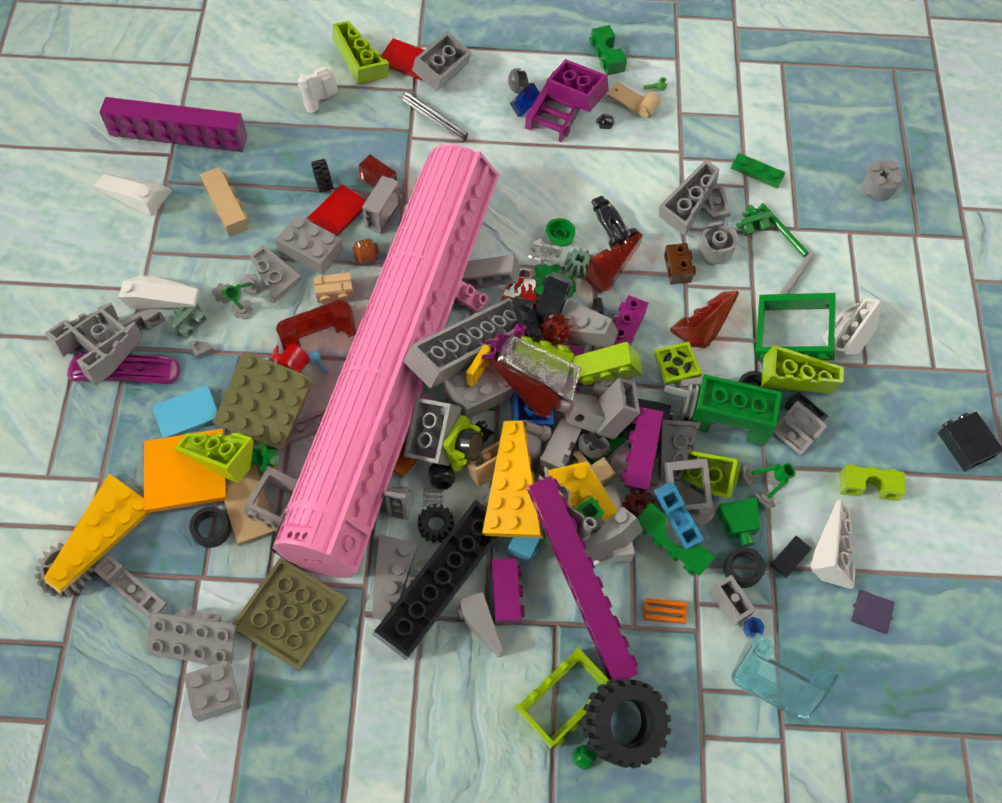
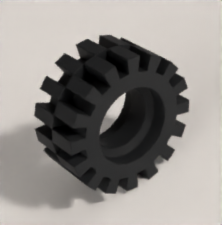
[311,158,333,193]
[417,504,454,544]

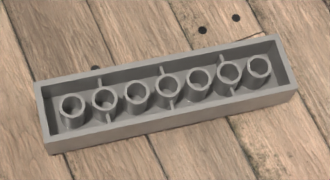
[403,298,519,389]

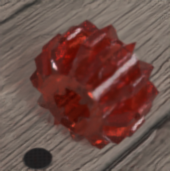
[541,313,573,346]
[622,489,656,517]

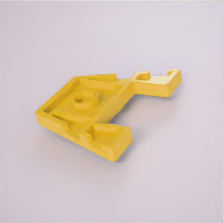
[542,461,618,530]

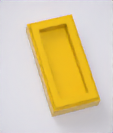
[466,345,491,387]

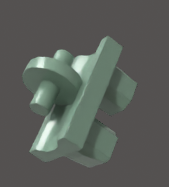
[171,303,207,338]

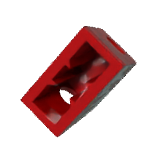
[501,270,536,309]

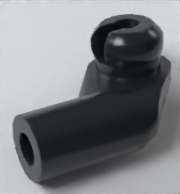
[592,297,604,315]

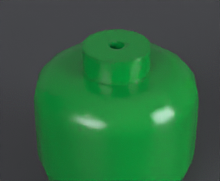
[572,745,596,770]

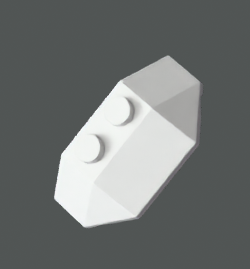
[822,298,882,355]

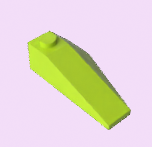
[174,433,254,483]

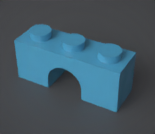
[654,481,704,549]

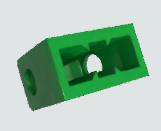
[716,497,760,547]

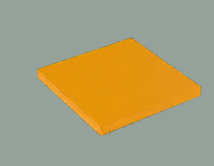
[144,428,227,513]

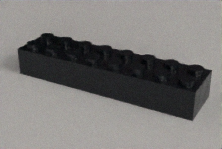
[373,499,499,660]

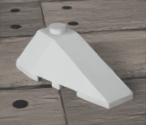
[93,174,172,216]

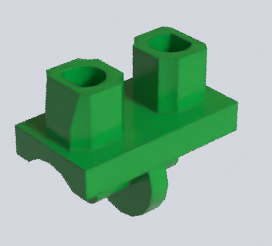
[736,205,772,236]
[251,442,278,471]

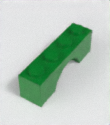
[637,503,715,576]

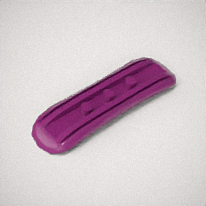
[67,353,180,384]

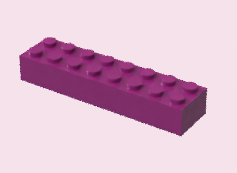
[99,97,247,152]

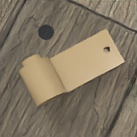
[607,81,661,118]

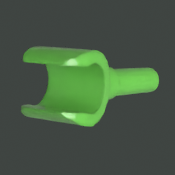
[644,77,668,91]

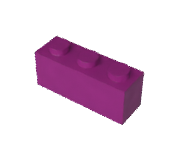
[492,558,525,626]

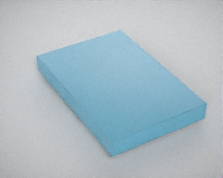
[152,385,218,438]

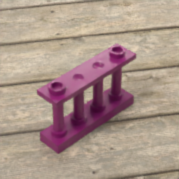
[525,71,581,142]

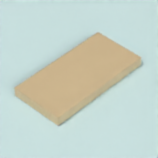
[224,465,278,546]

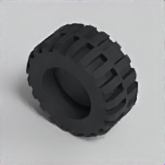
[582,678,671,768]

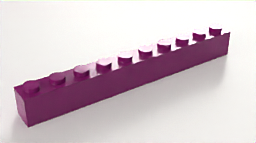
[525,476,638,680]

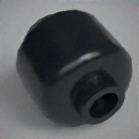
[428,463,456,490]

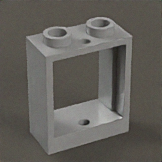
[362,175,400,234]
[664,458,712,512]
[244,466,298,530]

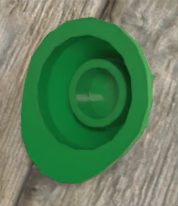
[545,218,575,247]

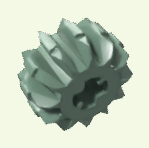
[564,247,595,279]

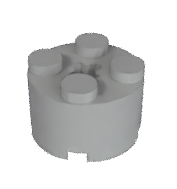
[861,160,902,201]
[698,222,738,264]

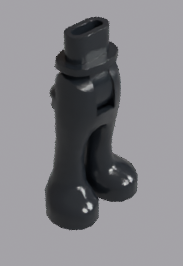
[591,196,640,251]

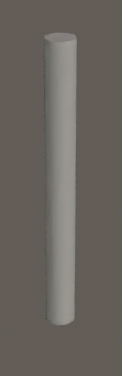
[780,252,815,294]

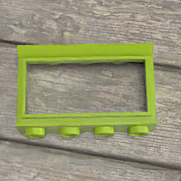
[514,648,609,749]

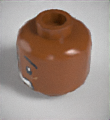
[352,238,380,264]

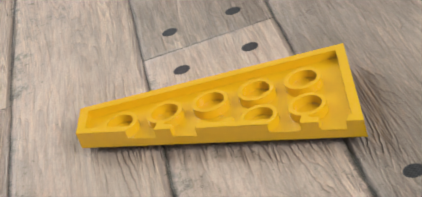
[482,421,543,538]
[44,473,151,594]

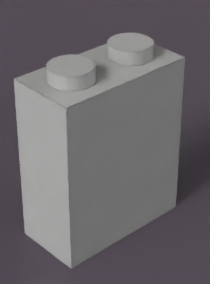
[597,377,640,440]

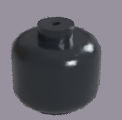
[596,113,614,129]

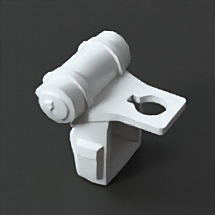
[297,67,338,113]

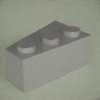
[536,418,583,477]

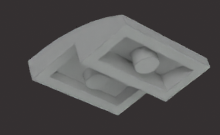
[773,401,828,455]

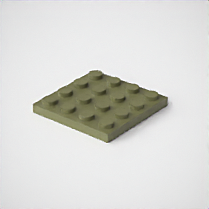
[213,351,315,451]

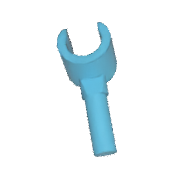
[308,351,329,375]

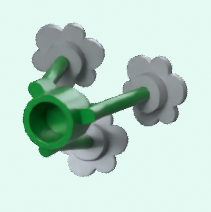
[212,273,260,319]
[741,463,796,510]

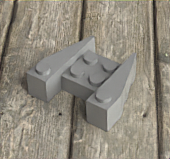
[45,302,142,385]
[571,500,643,562]

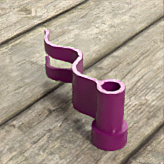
[481,324,527,359]

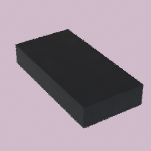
[770,535,812,578]

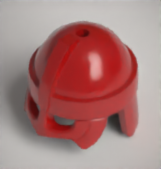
[269,343,310,373]

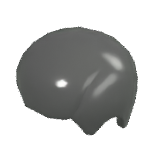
[508,68,529,94]
[578,432,610,460]

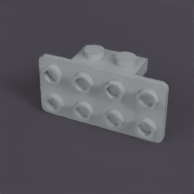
[147,607,236,665]

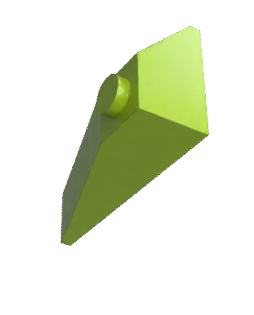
[657,451,741,499]

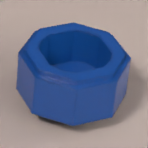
[742,617,765,639]

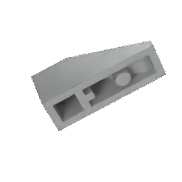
[384,486,414,520]
[456,592,503,658]

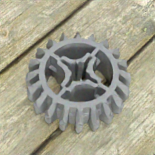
[35,542,95,598]

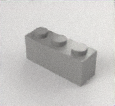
[462,254,520,289]

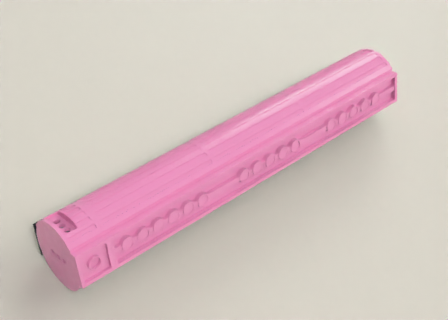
[270,144,499,578]

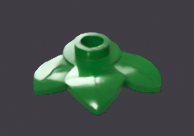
[531,263,562,286]

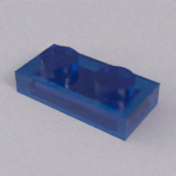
[510,83,540,117]

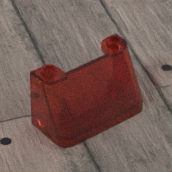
[276,299,357,352]

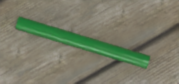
[758,203,809,257]

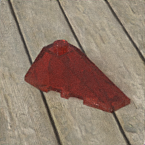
[670,290,739,348]

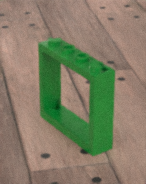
[755,293,836,361]

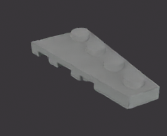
[372,534,418,620]

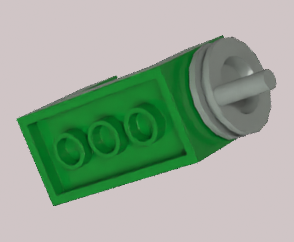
[664,374,782,446]

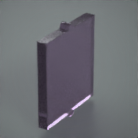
[851,590,895,634]

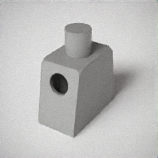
[556,393,605,433]

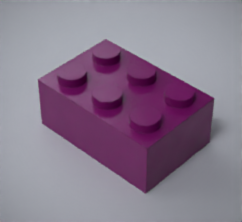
[546,59,609,112]

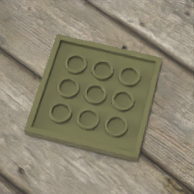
[232,557,349,672]

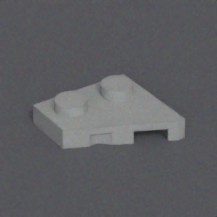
[702,184,731,220]

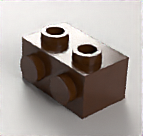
[663,243,696,285]

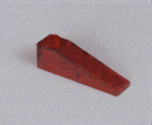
[586,233,643,294]
[488,356,565,418]

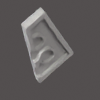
[250,245,302,302]

